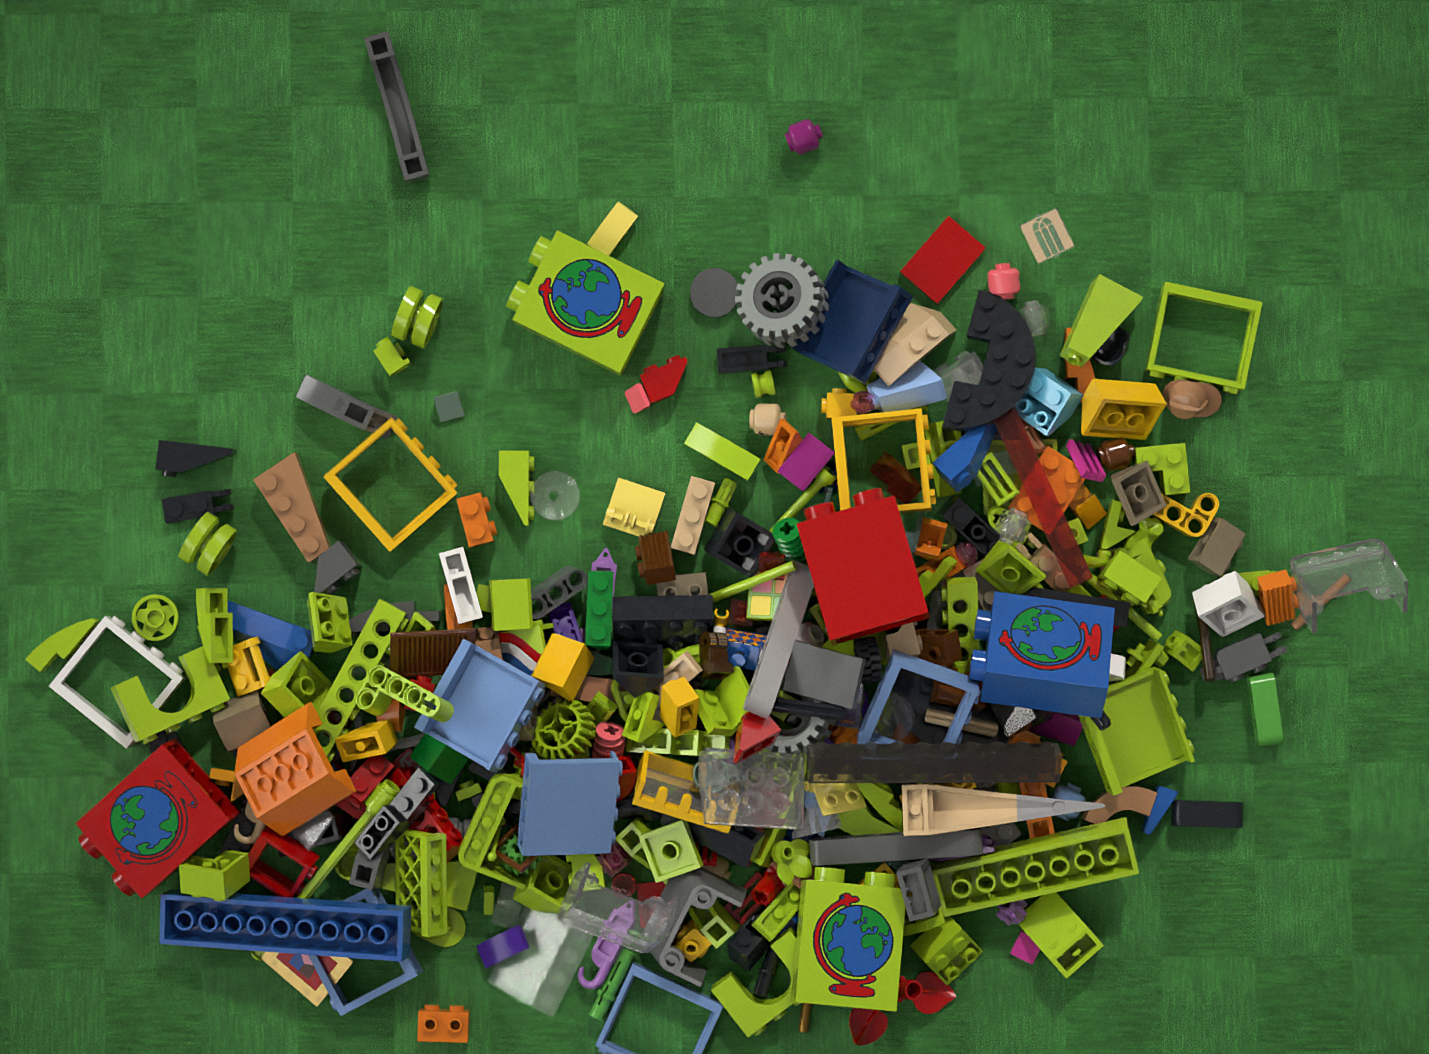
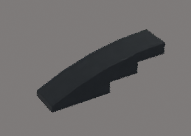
[1025,587,1130,627]

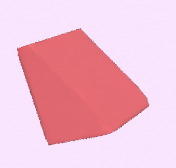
[625,383,651,413]

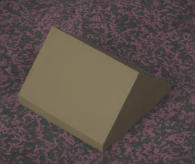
[1111,461,1166,526]
[212,689,272,752]

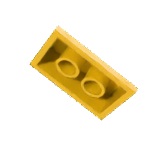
[1081,379,1167,440]

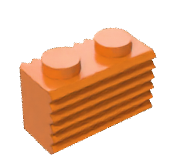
[1257,569,1299,626]

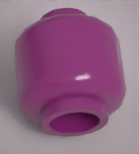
[785,119,823,155]

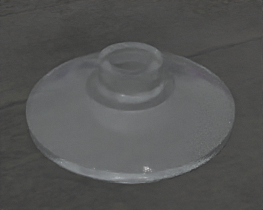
[531,471,580,520]

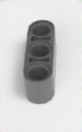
[531,566,588,619]

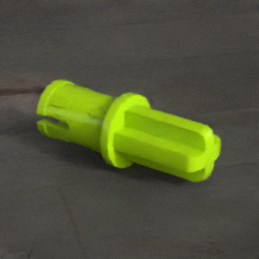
[704,478,737,528]

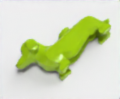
[1113,517,1171,617]

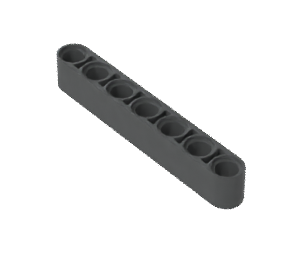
[809,828,983,866]

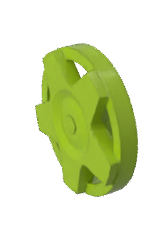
[132,594,179,641]

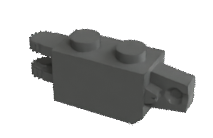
[1199,632,1287,683]

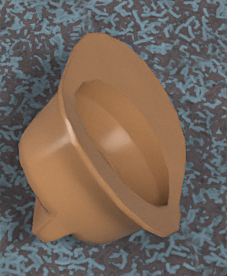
[1162,380,1222,419]

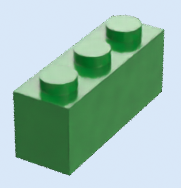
[585,570,614,650]

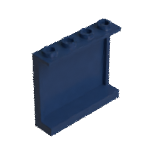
[789,259,913,384]

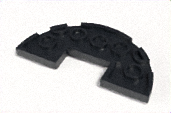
[942,290,1036,431]
[891,668,1035,758]

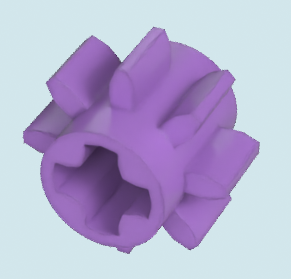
[996,899,1028,926]

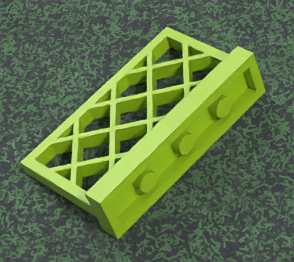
[395,829,447,937]

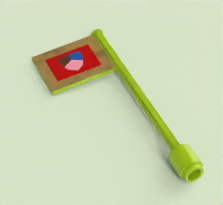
[251,779,400,1007]

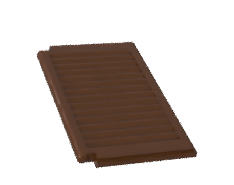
[390,628,476,677]

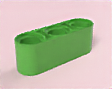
[1247,672,1283,747]

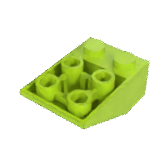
[1018,892,1104,979]

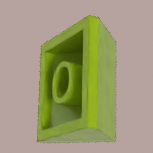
[976,540,1046,595]
[489,578,533,631]

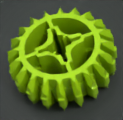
[531,698,596,760]

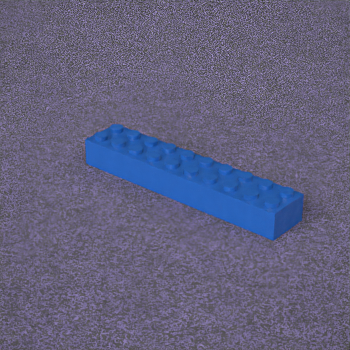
[159,889,411,962]

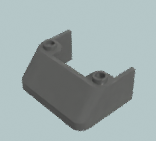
[641,867,747,987]

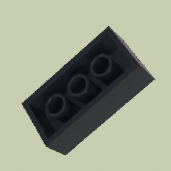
[612,595,713,651]

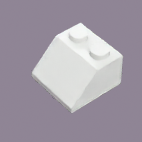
[1192,571,1265,637]

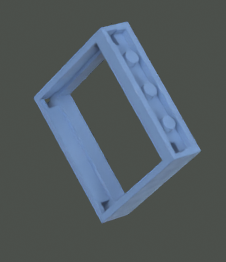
[857,649,981,775]
[308,888,423,1016]
[595,962,723,1054]

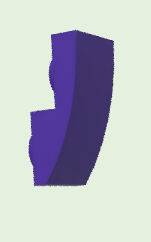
[476,925,530,968]

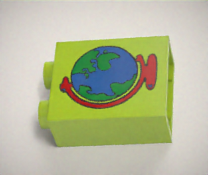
[506,230,665,376]
[791,867,905,1012]

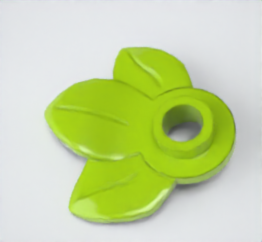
[771,839,812,885]

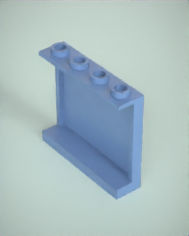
[414,639,546,773]
[517,751,623,856]

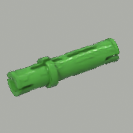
[588,948,636,1021]

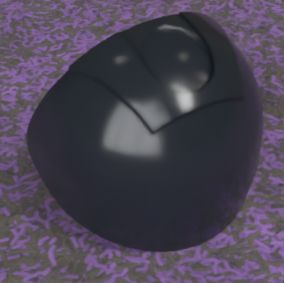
[1091,327,1130,365]

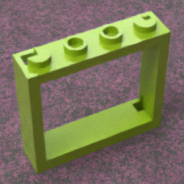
[1144,282,1263,394]

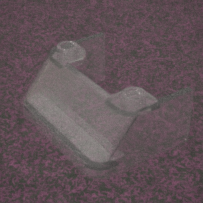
[1290,539,1408,634]
[557,862,679,953]

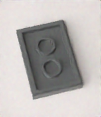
[783,641,866,709]

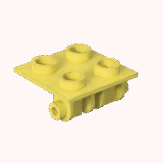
[603,478,665,536]
[804,762,867,816]

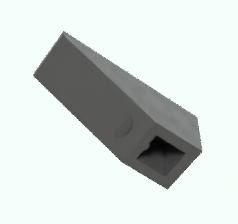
[349,844,392,890]

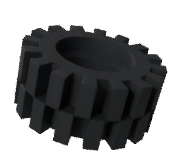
[853,636,882,684]

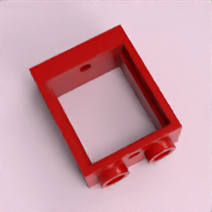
[248,826,320,898]

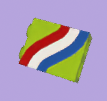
[499,620,554,676]

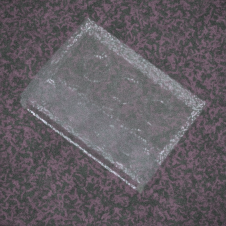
[698,748,804,830]
[487,906,599,1017]

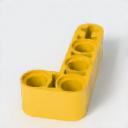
[1151,493,1219,537]

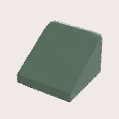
[434,391,465,422]

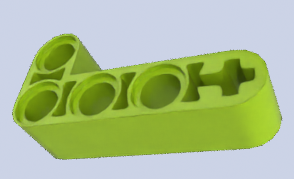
[356,665,454,723]

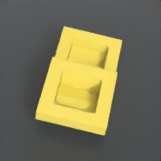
[587,202,638,256]

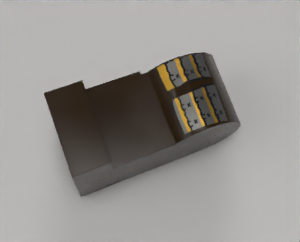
[699,631,734,680]

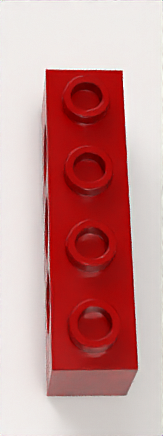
[387,766,463,863]

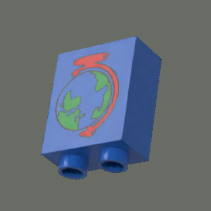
[969,591,1115,718]

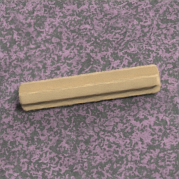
[924,708,998,737]

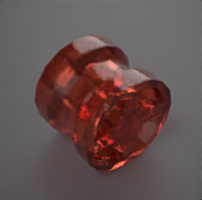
[611,872,637,898]

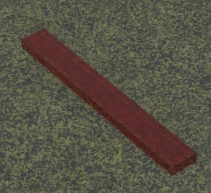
[995,407,1093,588]

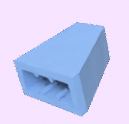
[867,361,947,413]

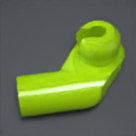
[1075,549,1112,569]

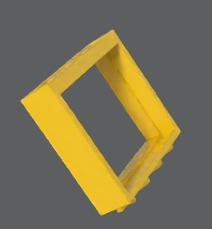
[832,408,936,514]
[324,417,457,552]

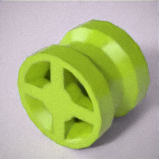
[751,370,775,398]

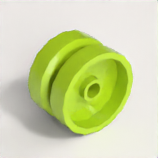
[391,286,444,349]
[178,512,238,576]

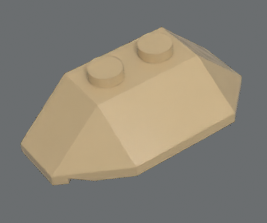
[873,303,957,387]

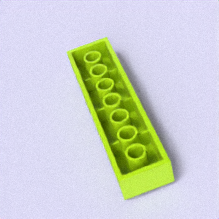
[931,817,1139,917]

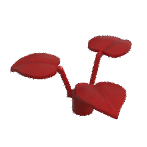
[849,972,956,1046]

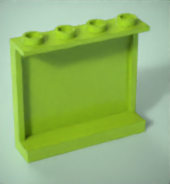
[1078,667,1195,796]

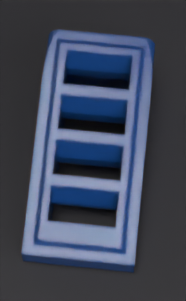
[1141,785,1178,835]

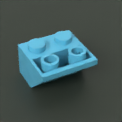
[1011,368,1084,436]

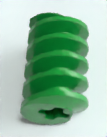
[772,518,807,565]

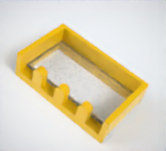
[632,750,739,834]

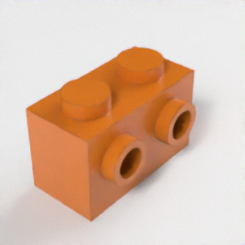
[456,493,497,548]
[417,1004,470,1043]

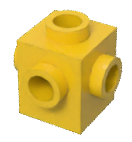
[673,918,712,962]

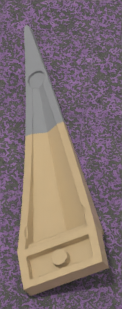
[902,784,1106,836]

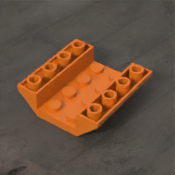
[235,702,356,836]

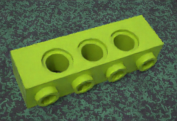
[941,577,979,675]

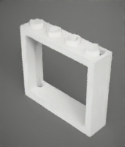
[49,615,186,749]

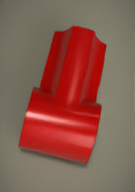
[751,866,787,906]

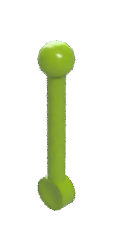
[487,816,506,861]

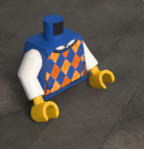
[713,609,767,670]

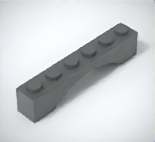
[364,31,431,185]

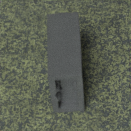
[896,858,942,921]

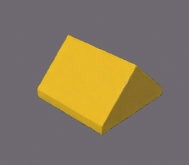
[531,633,594,702]

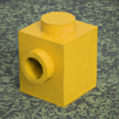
[821,388,857,419]

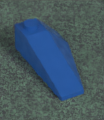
[228,600,314,670]

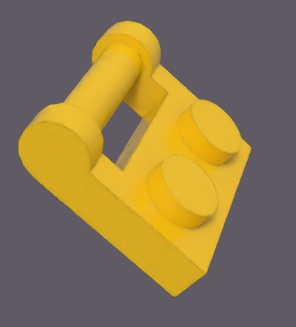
[228,636,271,696]

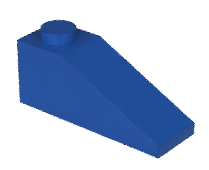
[933,423,997,492]

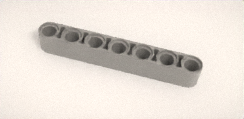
[743,561,814,719]

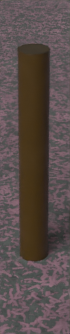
[1196,610,1215,682]

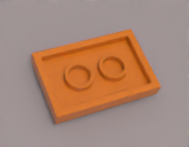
[1007,446,1085,535]

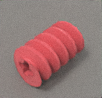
[591,722,627,759]

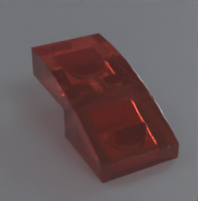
[869,451,922,504]

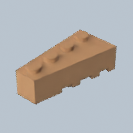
[253,452,331,563]

